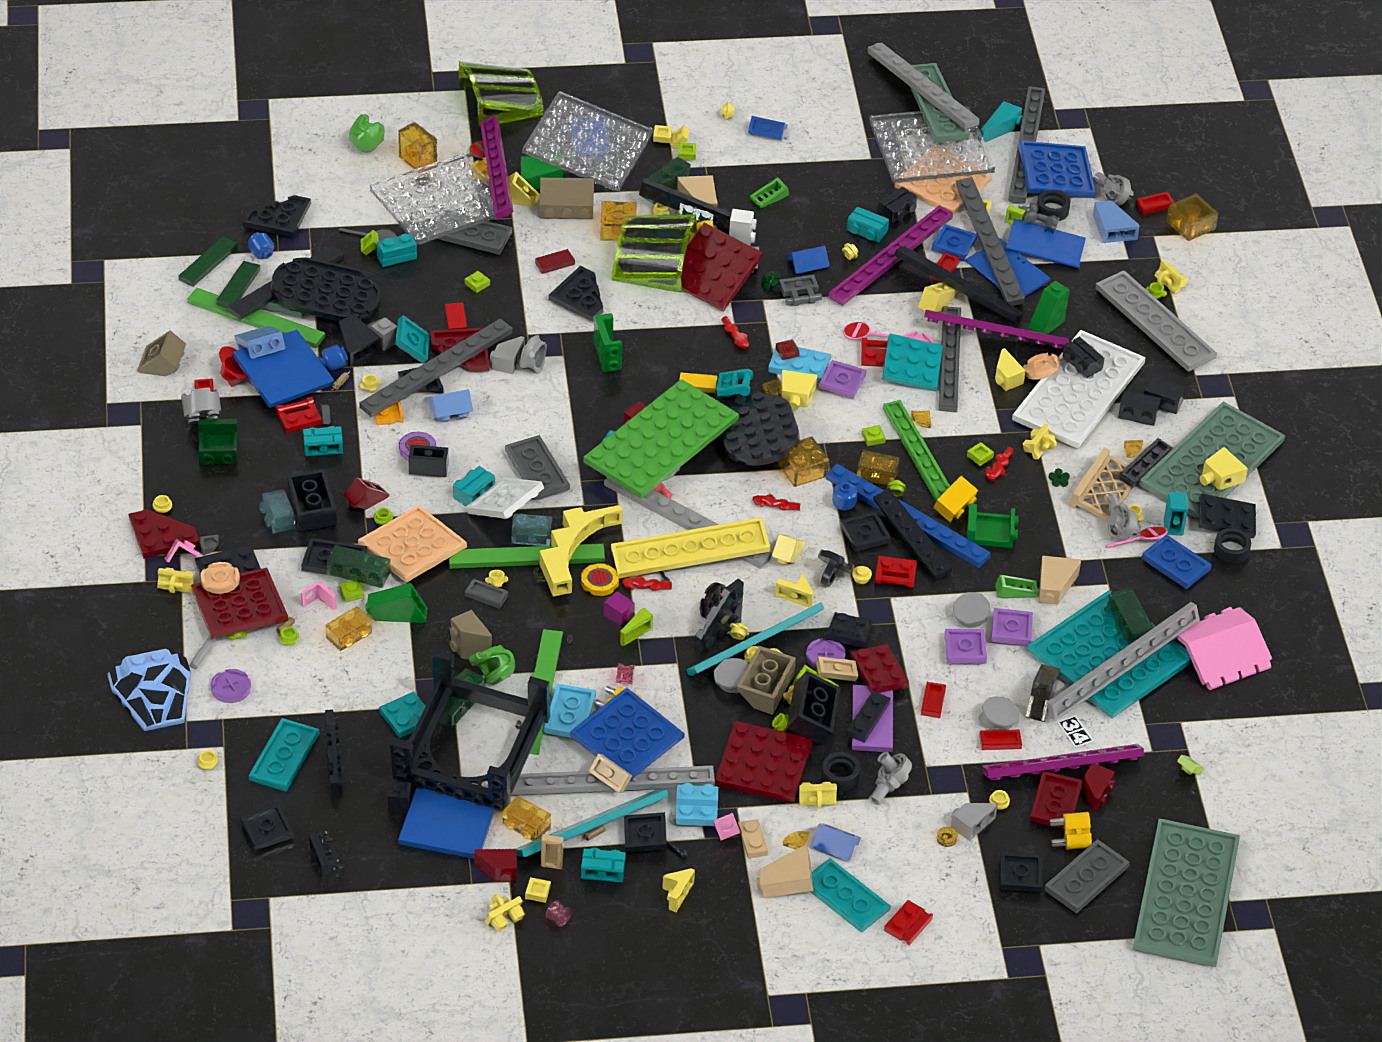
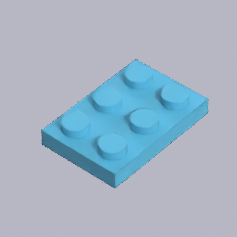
[768,343,831,383]
[544,684,596,738]

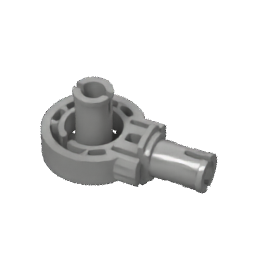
[1093,172,1133,206]
[1106,493,1141,541]
[869,752,912,805]

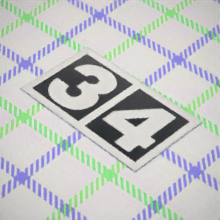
[1056,715,1094,748]

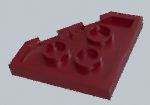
[430,328,490,372]
[128,509,200,559]

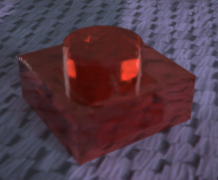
[776,339,800,360]

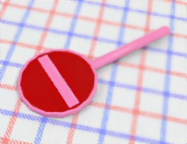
[843,322,889,340]
[1106,526,1168,548]

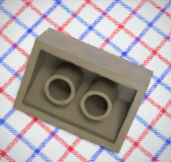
[540,178,594,219]
[737,646,796,715]

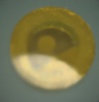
[936,827,958,847]

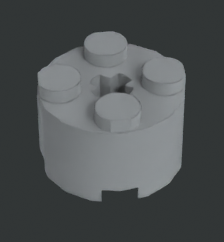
[181,388,222,424]

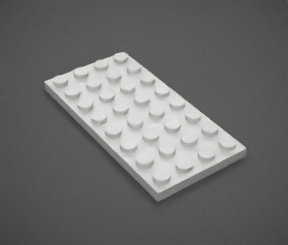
[1012,330,1146,449]

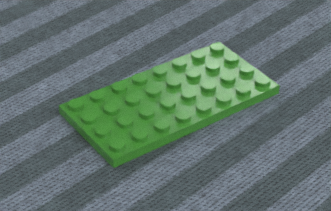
[584,379,739,499]

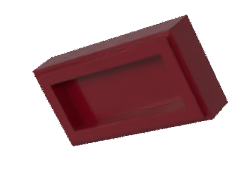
[535,249,575,274]

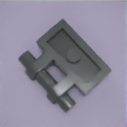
[779,275,822,306]

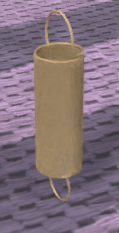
[332,371,350,390]
[274,615,297,637]
[581,824,609,841]

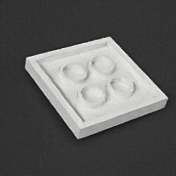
[466,477,544,519]

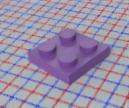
[819,360,867,399]
[991,608,1033,646]
[944,629,987,664]

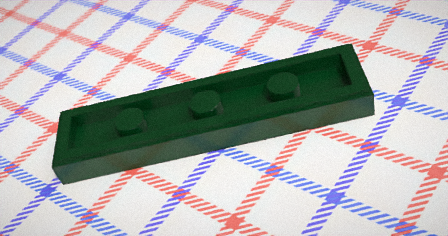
[178,236,238,287]
[217,261,260,308]

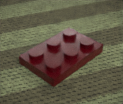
[850,645,909,693]
[1030,771,1083,829]

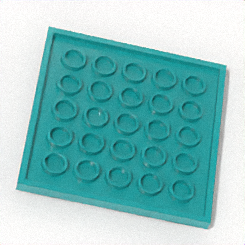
[1027,590,1192,719]

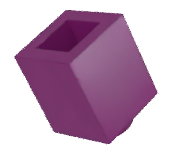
[604,592,635,627]

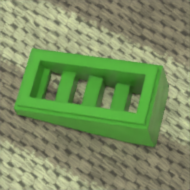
[750,177,789,209]
[995,575,1039,598]

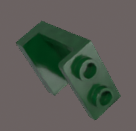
[198,419,238,465]

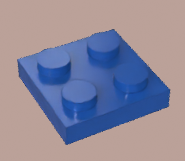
[931,224,978,261]

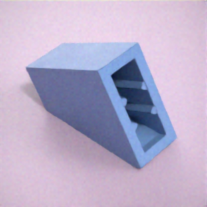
[1093,200,1140,243]

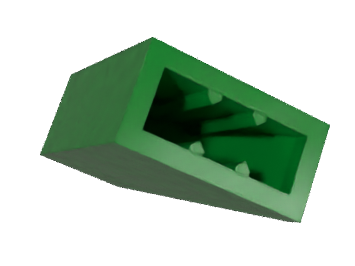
[521,156,567,190]
[1028,281,1069,334]
[365,583,427,623]

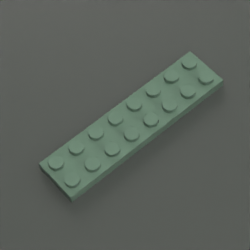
[910,63,970,143]

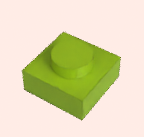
[678,143,696,160]
[1005,205,1026,225]
[361,230,379,255]
[465,271,490,293]
[862,425,886,446]
[967,442,994,466]
[340,579,364,602]
[1177,755,1204,775]

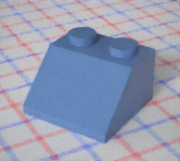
[427,389,473,421]

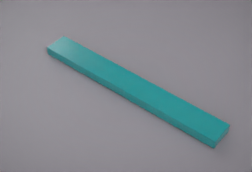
[686,602,824,676]
[515,789,668,857]

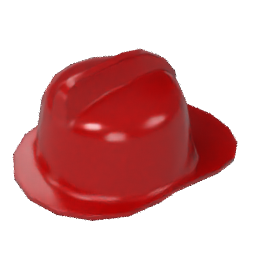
[219,346,248,387]

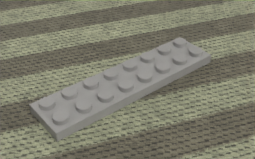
[1096,270,1217,372]

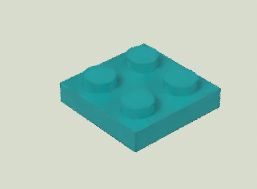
[395,315,430,363]
[379,691,425,738]

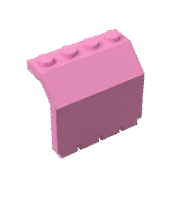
[1173,607,1272,690]

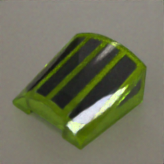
[459,61,545,127]
[612,215,697,293]

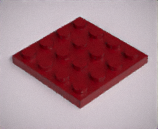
[664,222,764,312]
[191,567,288,639]
[715,721,813,803]

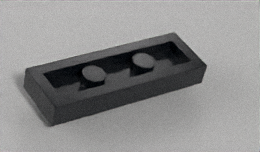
[846,691,891,743]

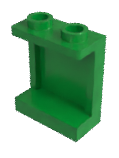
[593,313,622,372]
[967,504,1018,548]

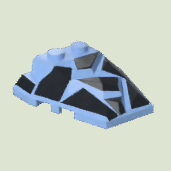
[108,649,191,731]

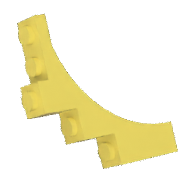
[539,505,623,597]

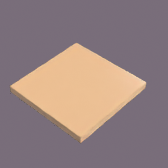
[895,148,992,215]
[358,505,467,583]

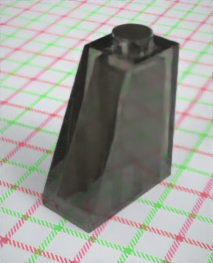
[1026,664,1061,722]

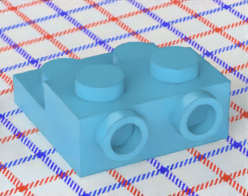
[676,783,718,826]

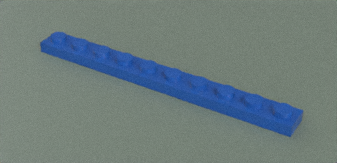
[825,464,991,568]

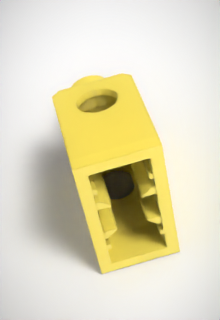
[781,370,817,411]
[1200,447,1248,490]

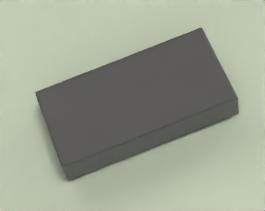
[465,579,508,609]

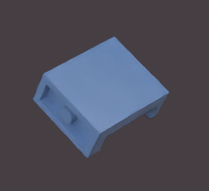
[234,325,285,359]

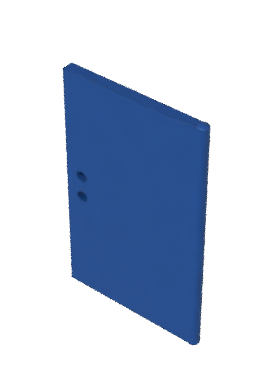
[1005,218,1086,268]
[965,238,1050,297]

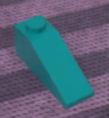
[979,101,1023,144]

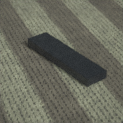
[1118,438,1173,488]

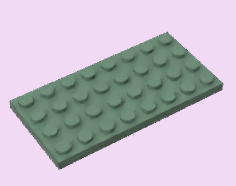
[1139,401,1285,520]
[1132,818,1240,967]

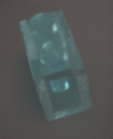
[259,489,295,534]
[512,513,552,546]

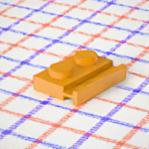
[371,394,403,425]

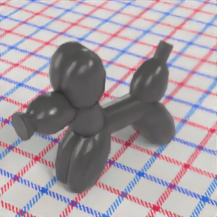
[1018,204,1060,231]

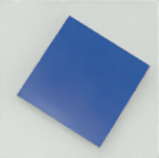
[1018,141,1097,198]
[232,329,334,408]
[570,688,685,781]
[398,787,495,859]

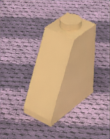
[677,176,717,207]
[1039,556,1081,604]
[756,845,813,898]

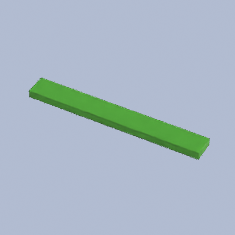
[187,287,325,348]
[883,400,950,501]
[449,544,605,569]
[525,629,563,755]

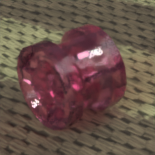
[616,663,635,685]
[546,900,572,927]

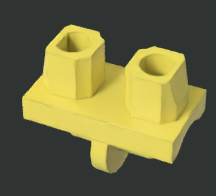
[1154,260,1188,294]
[1023,424,1057,459]
[157,568,194,593]
[799,782,837,808]
[484,894,525,932]

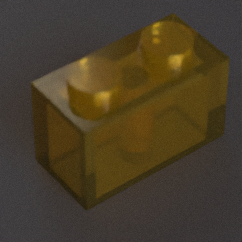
[857,450,900,485]
[325,606,372,651]
[503,796,551,841]

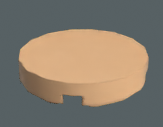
[1023,353,1060,380]
[200,562,240,594]

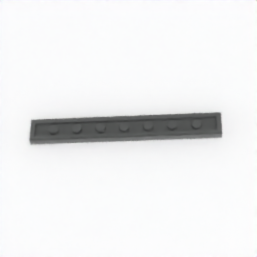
[938,306,961,412]

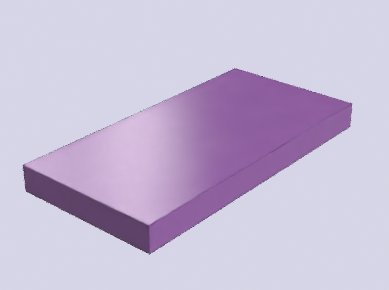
[852,685,893,752]

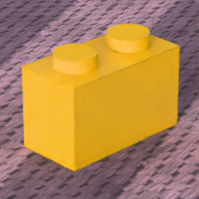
[933,476,978,522]

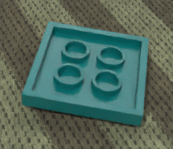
[882,333,943,392]

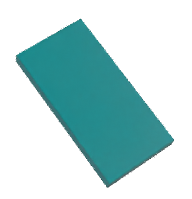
[249,718,319,792]
[809,858,891,933]

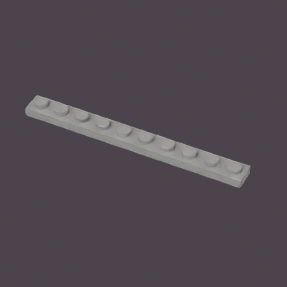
[868,43,979,129]
[604,477,772,569]
[1047,602,1200,721]
[512,766,715,795]

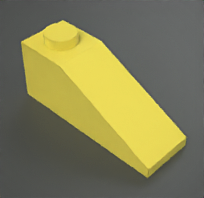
[918,282,960,313]

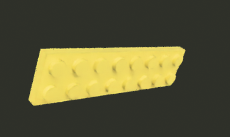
[611,517,770,578]

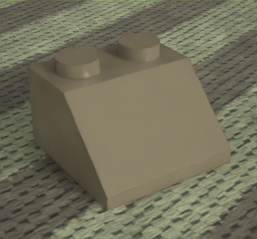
[137,330,186,376]
[449,610,492,659]

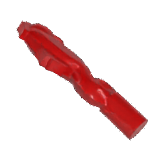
[721,316,750,349]
[985,447,1014,481]
[752,494,801,511]
[622,575,672,591]

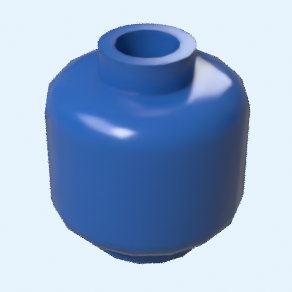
[248,232,275,259]
[320,344,348,372]
[832,482,858,511]

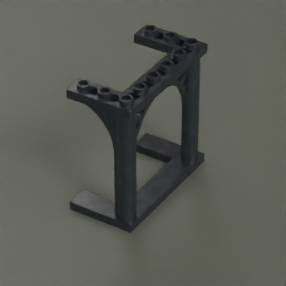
[390,649,551,812]

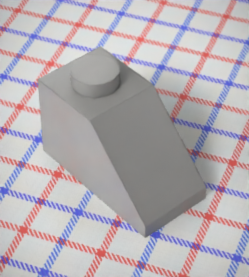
[367,317,397,351]
[490,336,525,374]
[951,803,997,841]

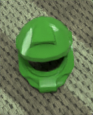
[349,114,385,152]
[469,645,515,685]

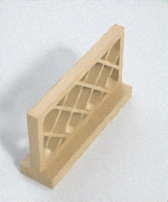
[1068,447,1132,522]

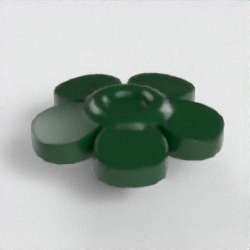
[761,271,780,290]
[1048,468,1070,487]

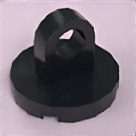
[818,549,855,587]
[699,582,726,620]

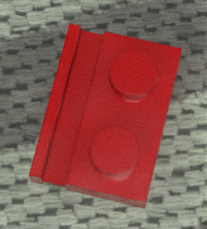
[884,900,933,945]

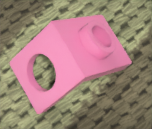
[165,539,201,562]
[301,581,337,610]
[714,813,740,840]

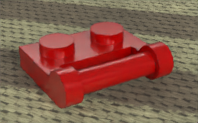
[861,338,888,367]
[276,397,322,434]
[875,556,917,588]

